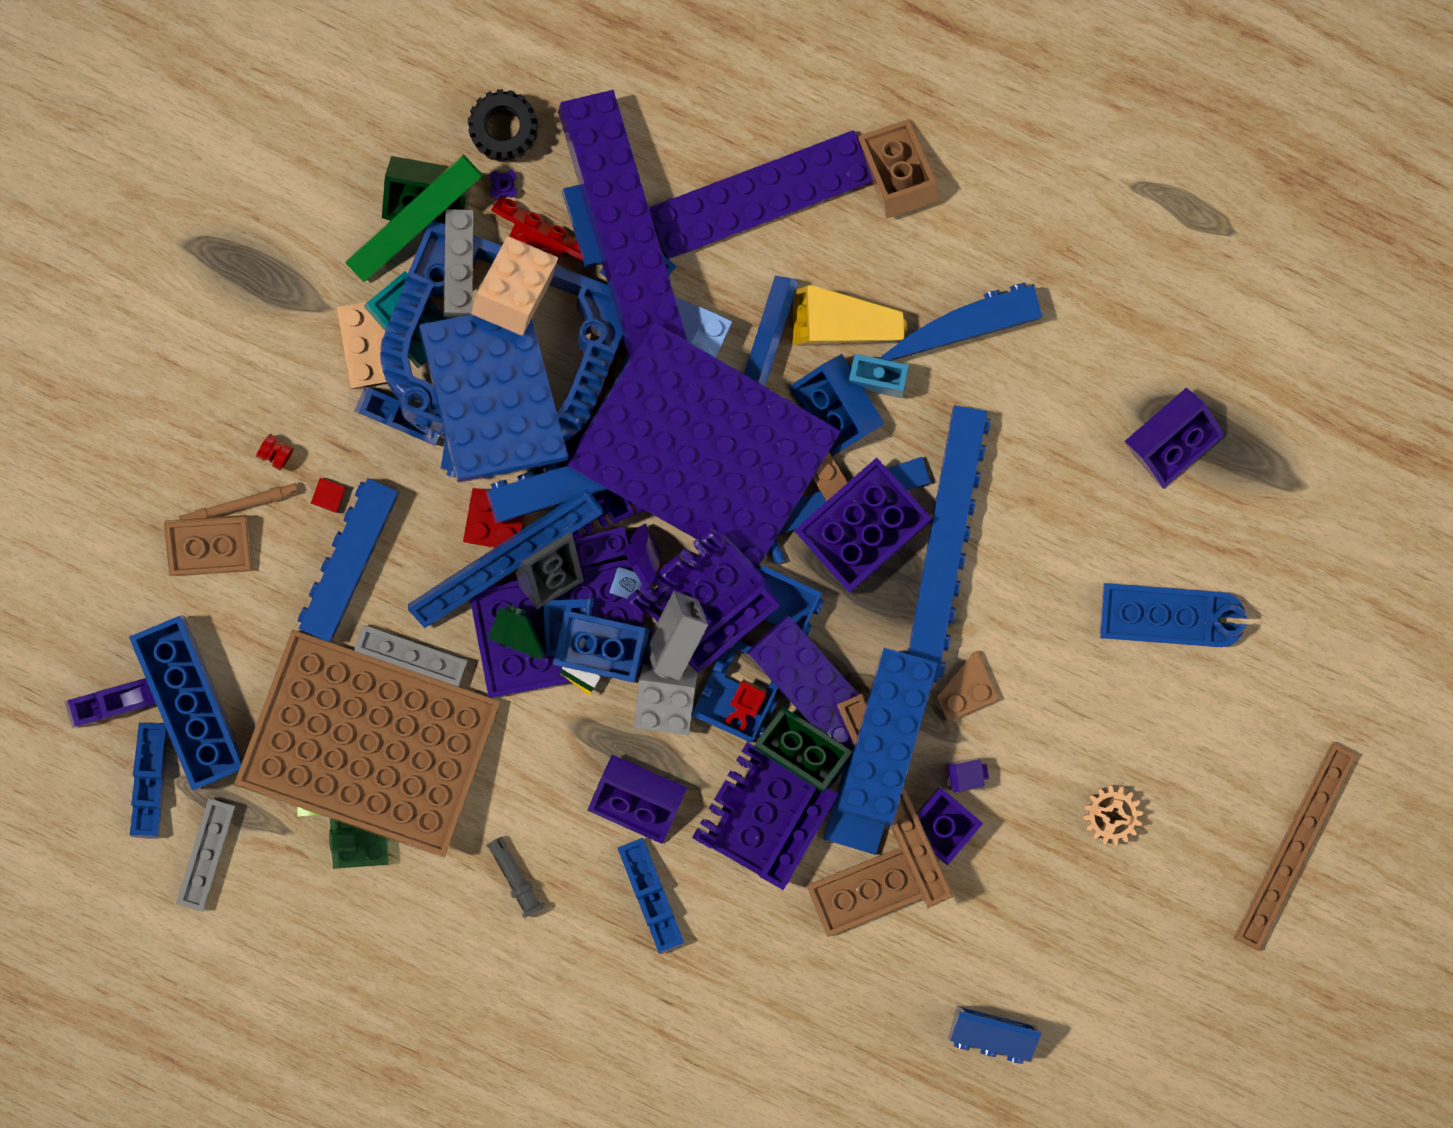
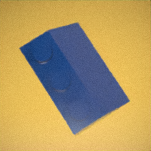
[789,354,885,457]
[948,1006,1041,1064]

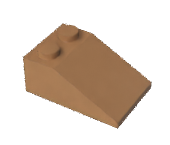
[857,119,938,218]

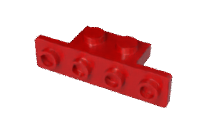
[491,197,583,266]

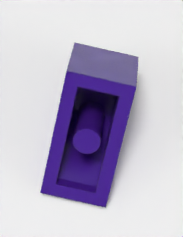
[946,758,989,793]

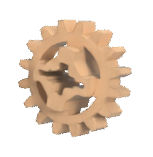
[1082,785,1143,845]

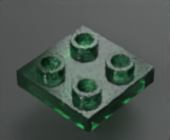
[329,819,389,869]

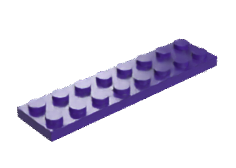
[649,130,873,260]

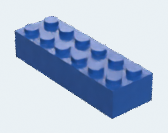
[129,616,244,790]
[837,647,938,826]

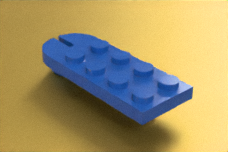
[1099,583,1247,647]

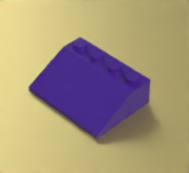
[794,457,932,594]

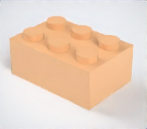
[471,236,558,336]

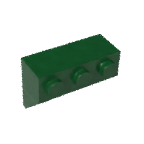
[381,156,471,227]
[487,605,546,659]
[753,707,853,792]

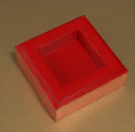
[310,478,347,513]

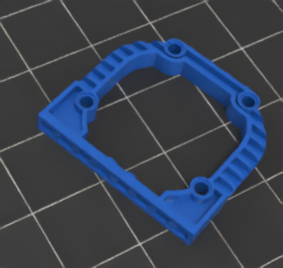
[380,220,623,443]

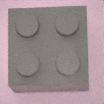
[634,664,697,735]

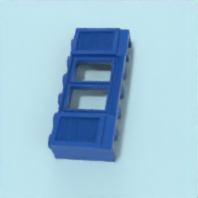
[692,565,824,743]

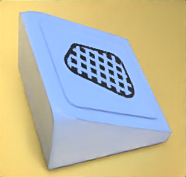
[610,567,642,599]

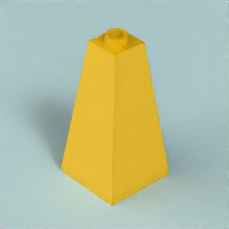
[791,285,907,346]

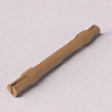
[179,482,299,519]

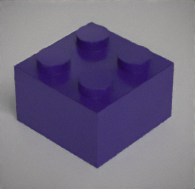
[916,786,983,866]

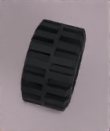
[468,89,538,162]

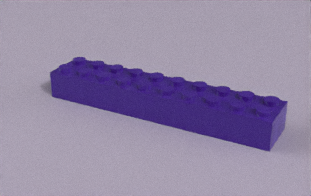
[558,89,688,358]

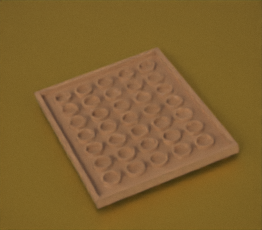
[234,629,500,858]

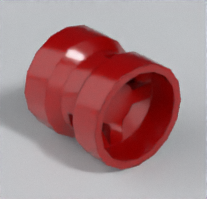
[256,434,294,471]

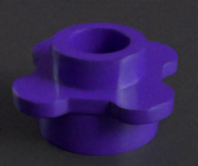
[489,170,517,198]

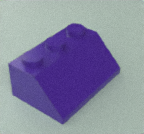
[1124,387,1225,489]
[587,755,687,844]

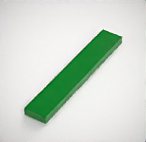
[345,154,482,282]

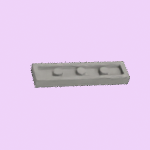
[444,209,473,317]
[354,625,468,687]
[176,798,236,912]

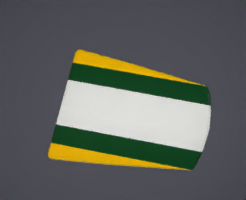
[560,667,601,695]

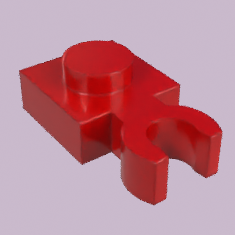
[726,679,768,732]

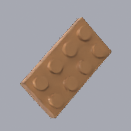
[806,847,922,937]

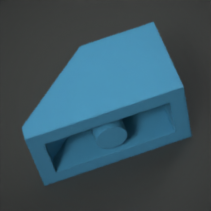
[849,354,909,399]

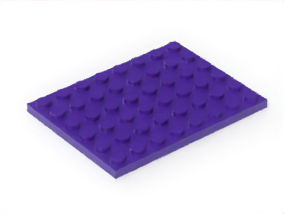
[567,320,841,568]

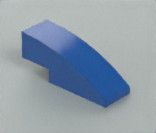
[354,386,440,446]

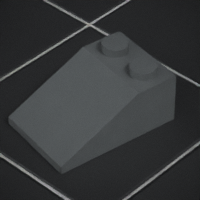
[516,532,584,610]

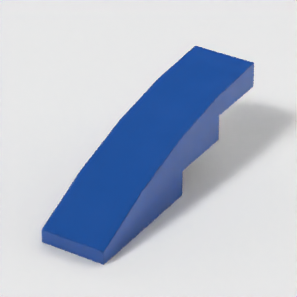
[130,722,167,839]
[618,838,685,955]

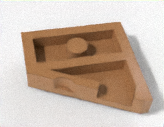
[937,651,998,721]

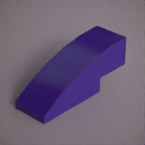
[622,523,661,589]
[65,678,156,728]

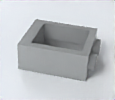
[646,591,708,680]

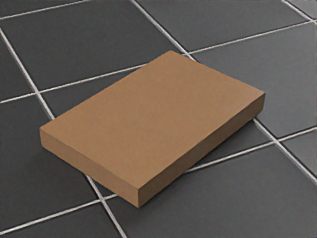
[164,515,253,576]

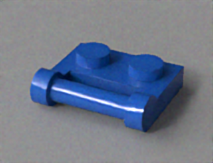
[544,598,594,656]

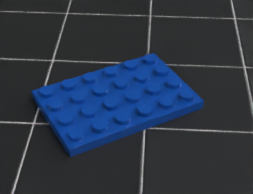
[419,314,568,483]

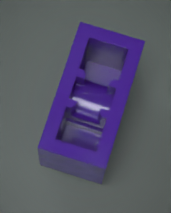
[574,526,629,568]

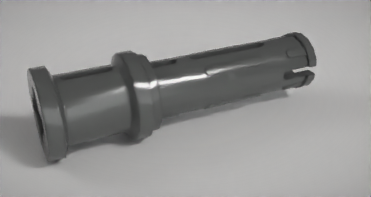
[486,836,545,918]

